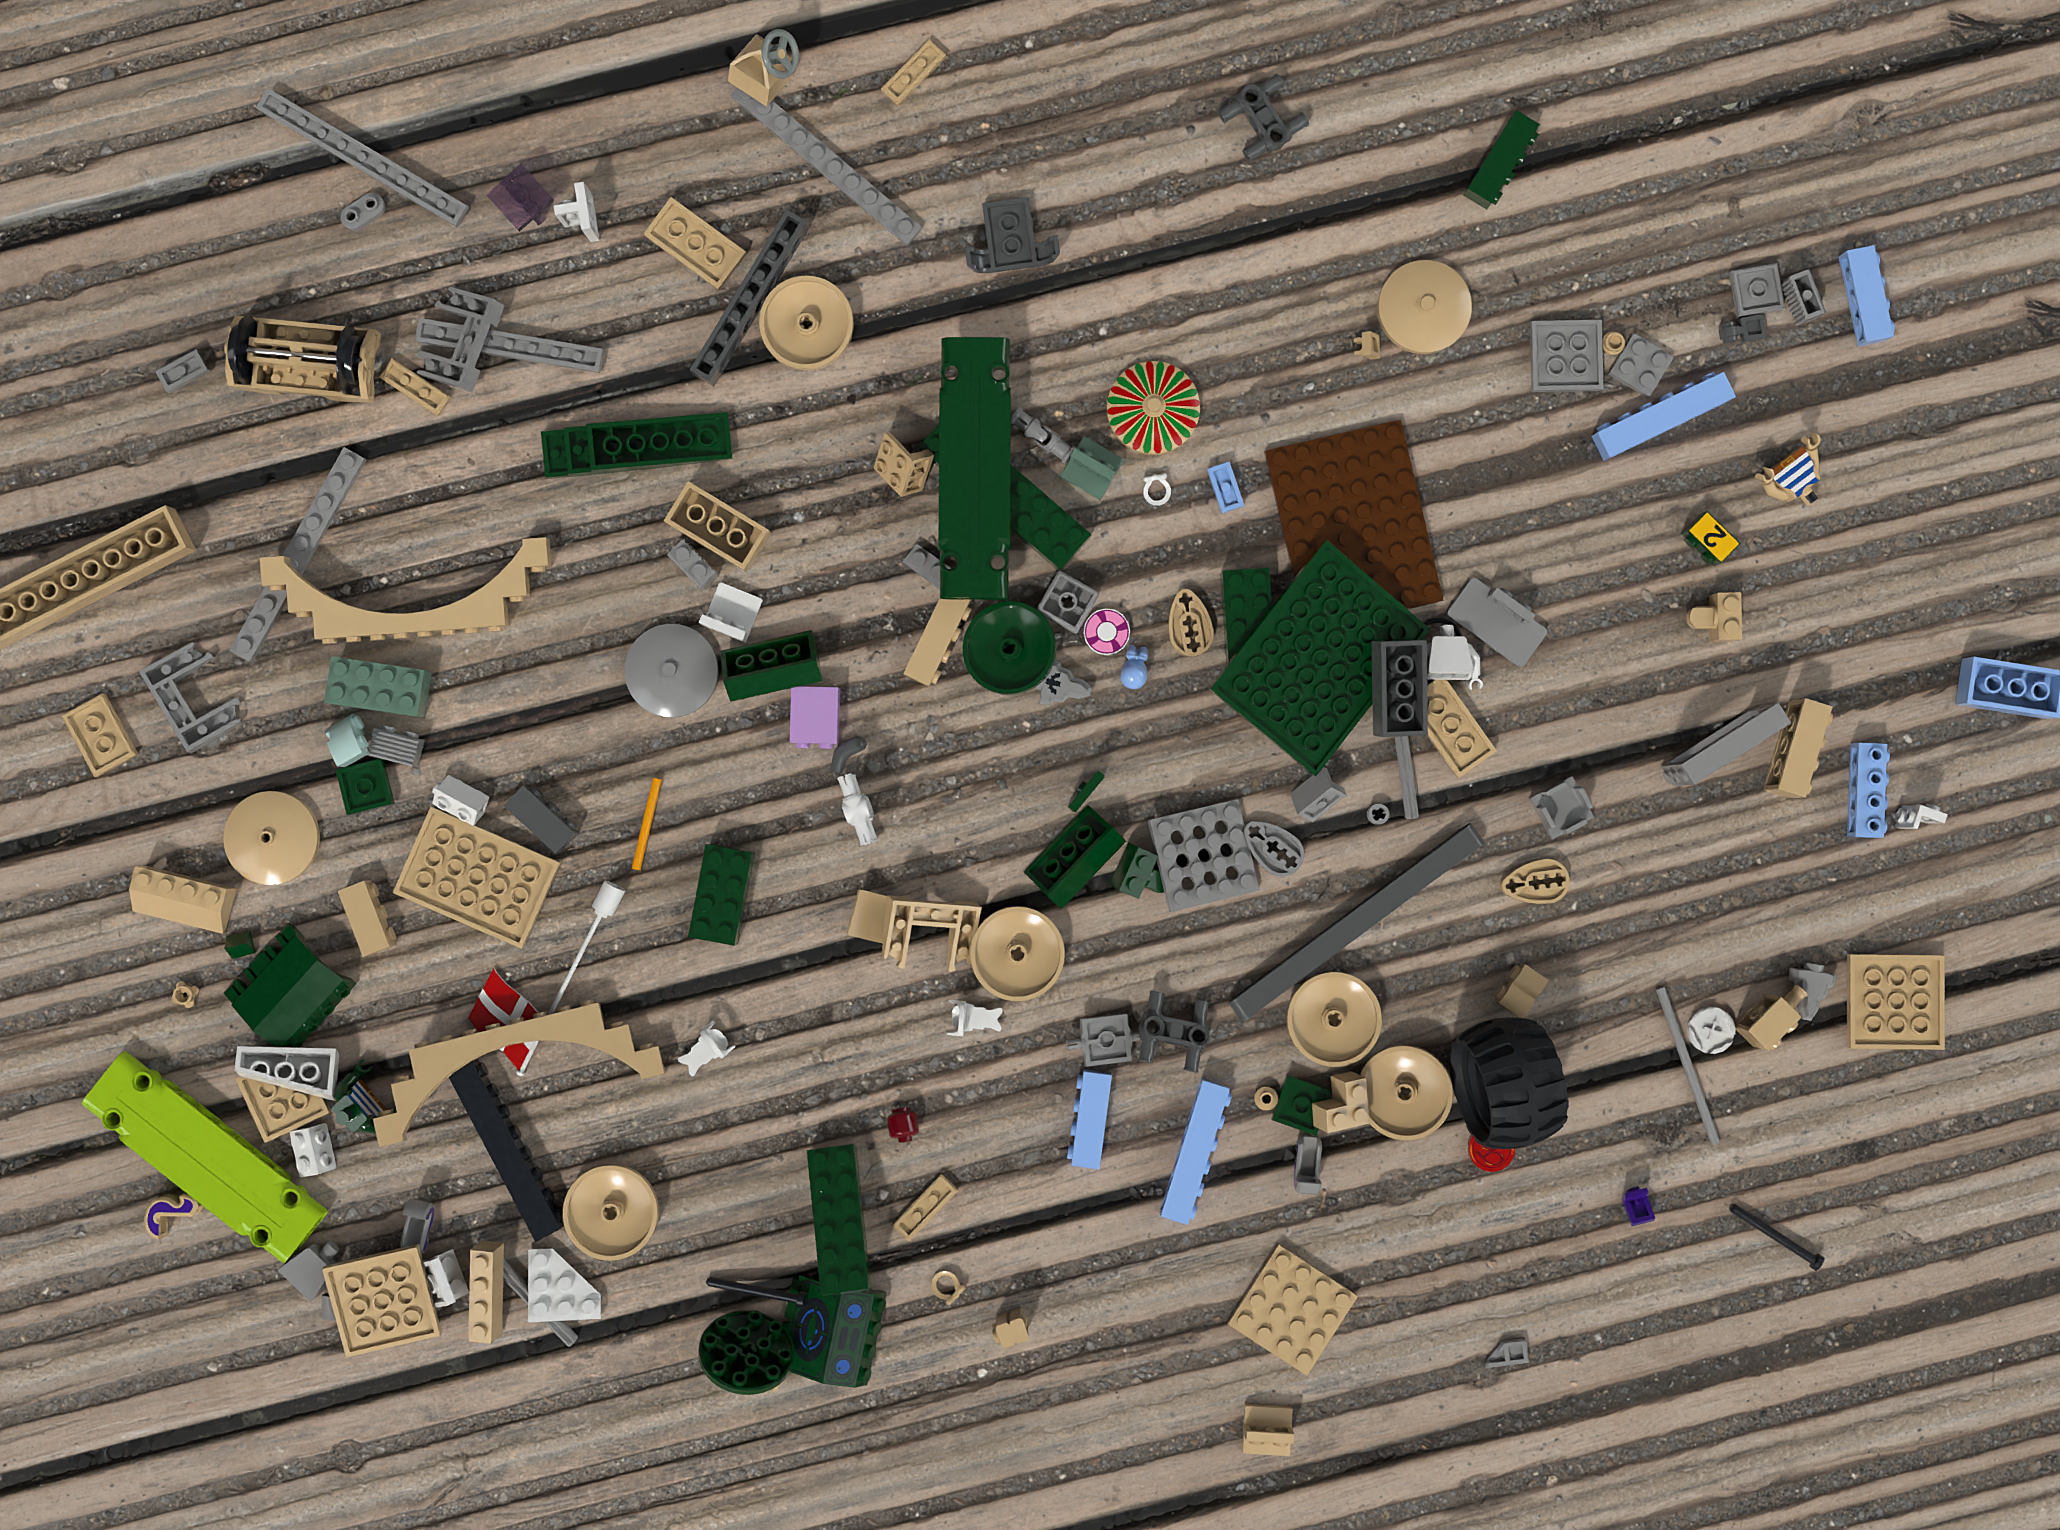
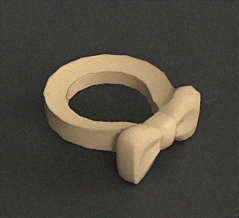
[931,1270,966,1305]

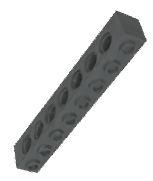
[690,209,809,387]

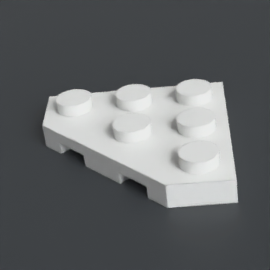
[528,1249,601,1322]

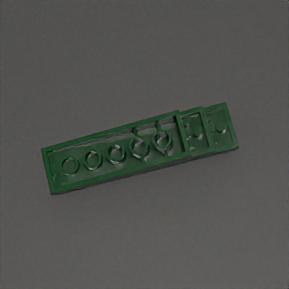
[541,412,732,479]

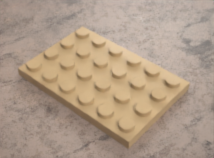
[393,807,561,949]

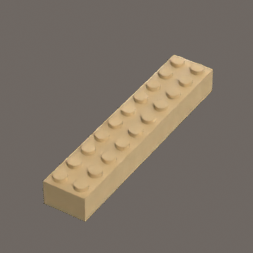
[0,505,197,650]

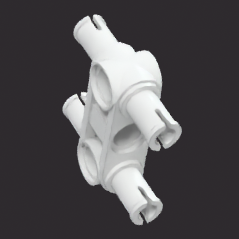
[837,773,879,846]

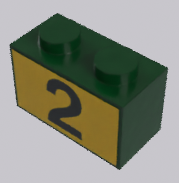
[1681,511,1741,566]

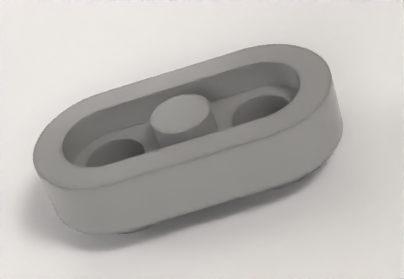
[341,193,386,231]

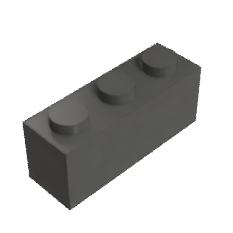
[504,785,579,854]

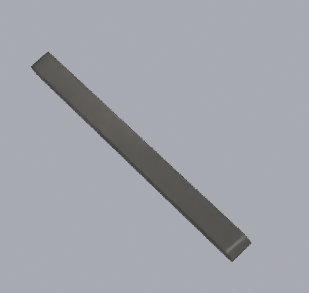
[1228,823,1484,1022]

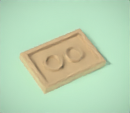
[61,693,139,777]

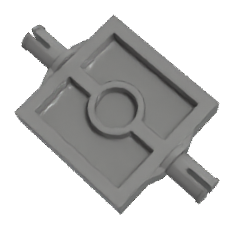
[1066,1013,1140,1067]

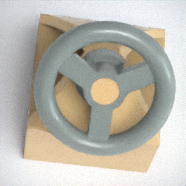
[728,29,799,107]

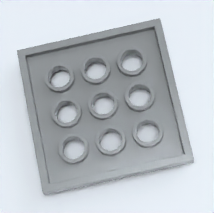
[1148,799,1259,912]

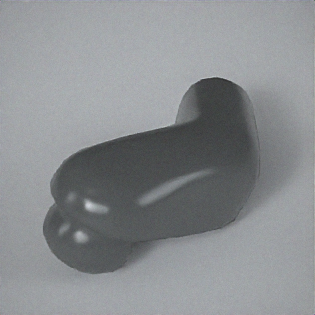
[830,736,867,773]

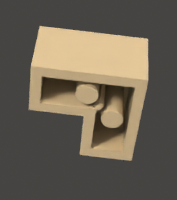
[1312,1072,1369,1133]

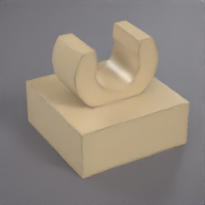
[1354,331,1380,360]

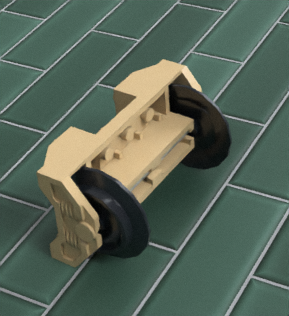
[224,315,381,403]

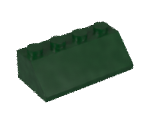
[1024,805,1126,909]

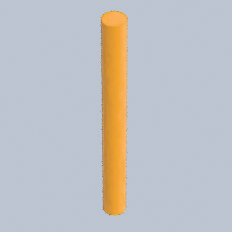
[631,778,662,871]

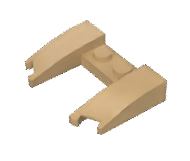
[882,895,982,972]

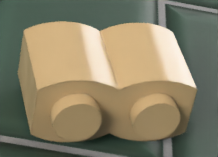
[1495,963,1548,1018]

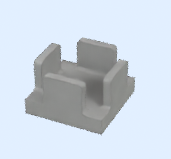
[1529,776,1594,839]

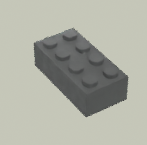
[1372,639,1428,737]

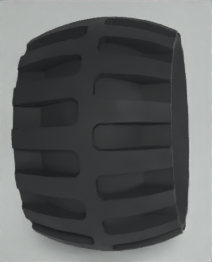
[1449,1017,1569,1149]

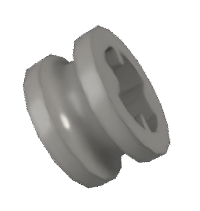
[1367,804,1389,825]

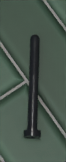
[1729,1204,1825,1271]
[706,1277,808,1309]

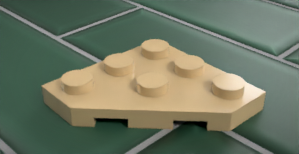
[236,1076,332,1143]

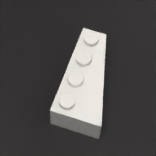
[235,1046,339,1101]

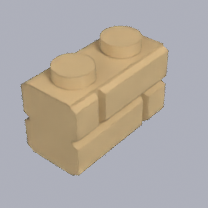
[992,1307,1029,1349]

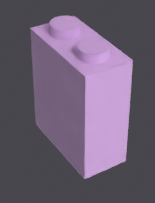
[790,686,840,749]

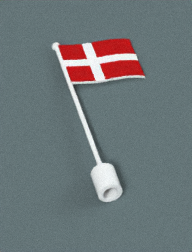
[468,880,626,1076]

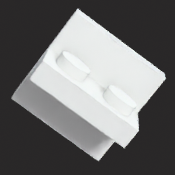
[554,182,600,242]
[423,1249,469,1308]

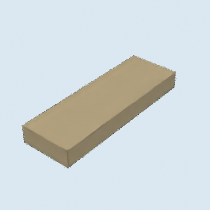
[881,39,946,106]
[379,358,452,417]
[892,1173,958,1241]

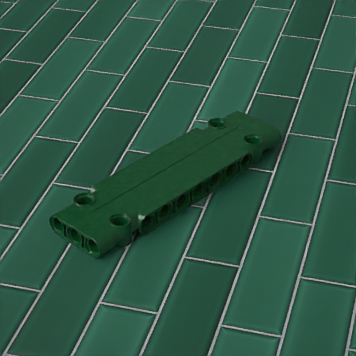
[938,337,1011,600]

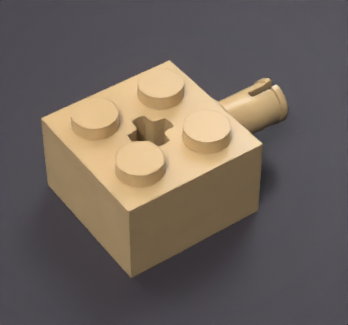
[1735,985,1808,1051]

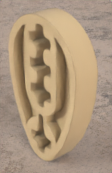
[1168,589,1214,657]
[1500,859,1570,904]

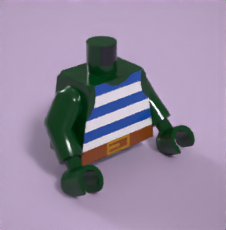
[332,1059,397,1134]

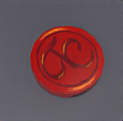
[1468,1134,1515,1172]

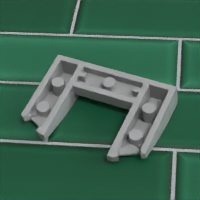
[417,287,505,392]
[139,642,241,754]

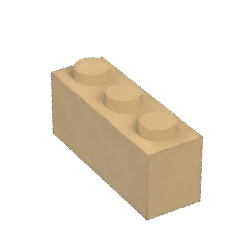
[338,880,396,957]

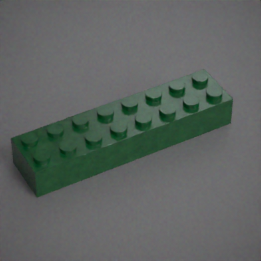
[919,424,1091,571]

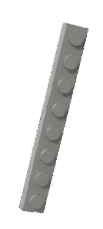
[415,318,604,373]

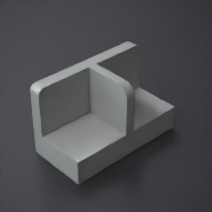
[1291,767,1347,822]

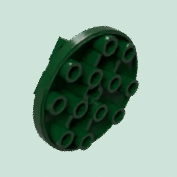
[698,1310,795,1395]

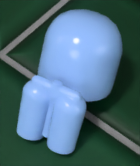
[1120,645,1148,689]

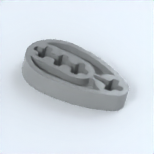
[1244,821,1304,877]

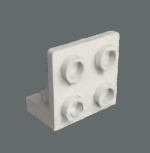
[699,583,763,643]

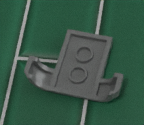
[965,197,1060,273]

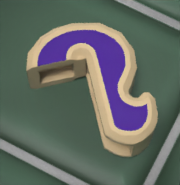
[144,1193,204,1240]

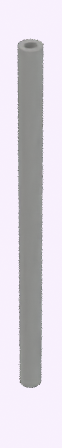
[1655,986,1720,1145]

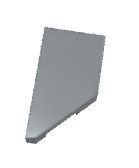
[1484,1337,1529,1368]

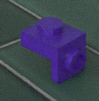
[1622,1187,1655,1227]

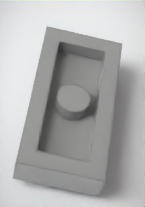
[155,349,210,394]
[903,543,951,590]

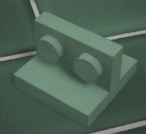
[1060,436,1124,501]

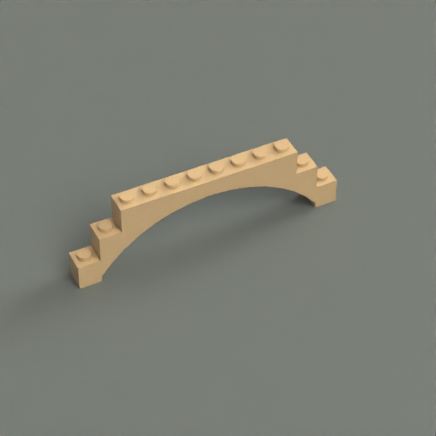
[260,537,552,644]
[373,1000,665,1147]

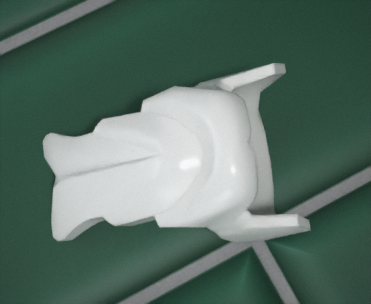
[947,1000,1003,1037]
[678,1021,735,1076]

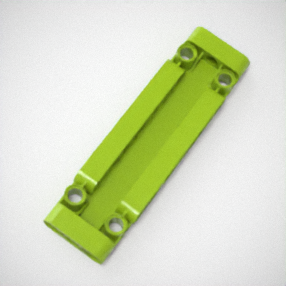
[82,1051,329,1265]

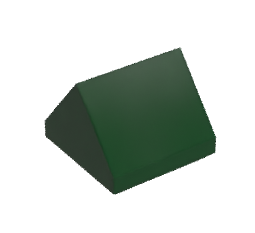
[224,931,256,959]

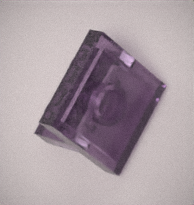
[487,164,554,232]

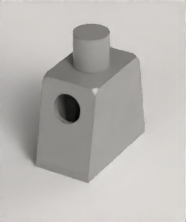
[278,1241,339,1302]

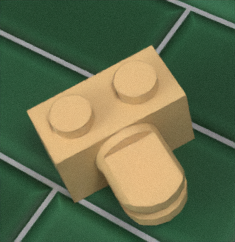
[1686,592,1742,642]

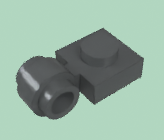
[1718,314,1767,344]

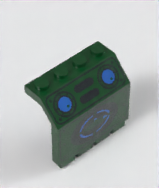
[783,1275,887,1388]

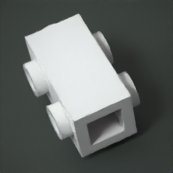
[432,775,489,826]

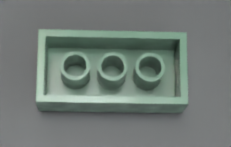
[324,656,432,718]

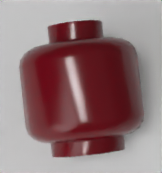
[887,1107,919,1143]

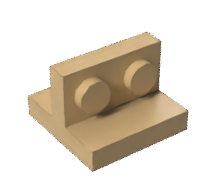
[1242,1404,1294,1456]

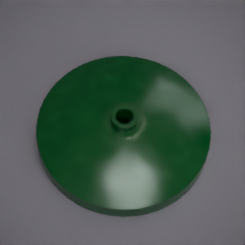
[963,601,1057,695]

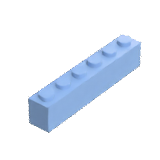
[1592,372,1736,461]
[1159,1078,1232,1225]

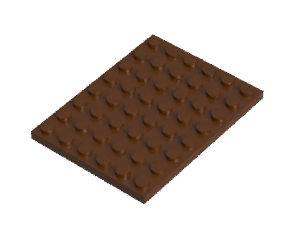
[1264,420,1444,609]

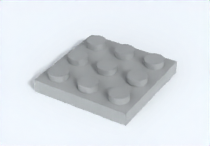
[1530,320,1604,392]

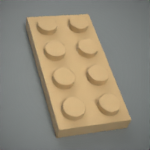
[644,197,747,291]
[1427,680,1497,778]

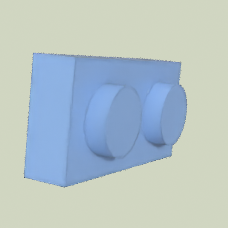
[1207,462,1244,514]

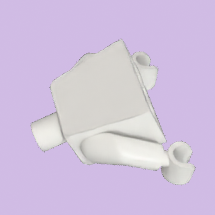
[1427,625,1483,690]

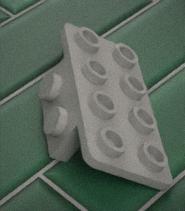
[1447,578,1547,667]

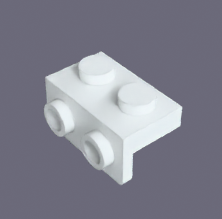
[1895,804,1948,829]
[290,1123,336,1178]

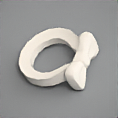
[1142,473,1171,506]

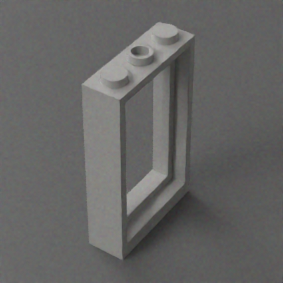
[1661,703,1791,786]

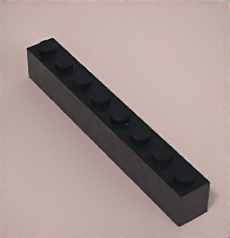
[449,1059,564,1242]

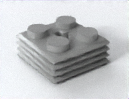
[1037,571,1099,634]

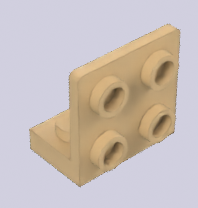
[874,432,934,497]
[846,889,887,944]

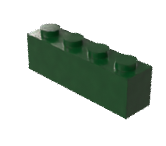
[1463,110,1540,210]

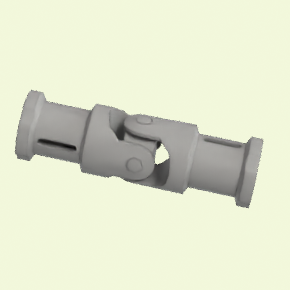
[1011,406,1076,465]

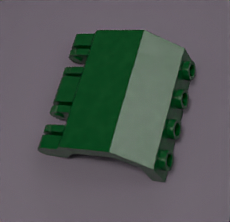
[224,922,356,1048]

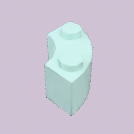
[325,714,369,767]

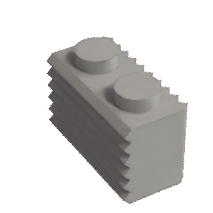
[1781,269,1826,326]
[667,540,719,591]
[368,725,425,767]

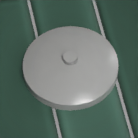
[624,624,719,717]

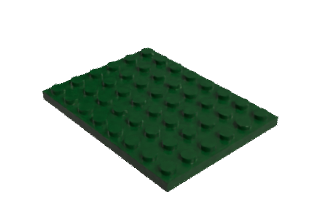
[1208,540,1430,776]

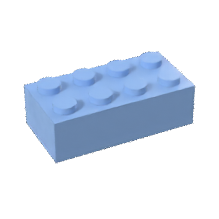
[1955,657,2060,719]

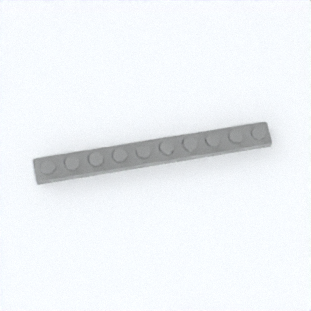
[256,88,469,228]
[730,88,922,247]
[229,447,367,663]

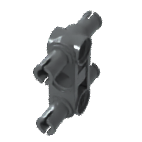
[1217,73,1309,162]
[1138,991,1210,1073]

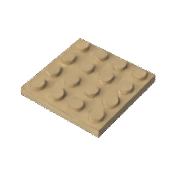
[1847,954,1945,1050]
[322,1244,442,1358]
[1227,1244,1358,1376]

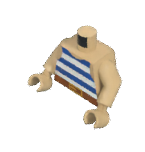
[1755,432,1821,506]

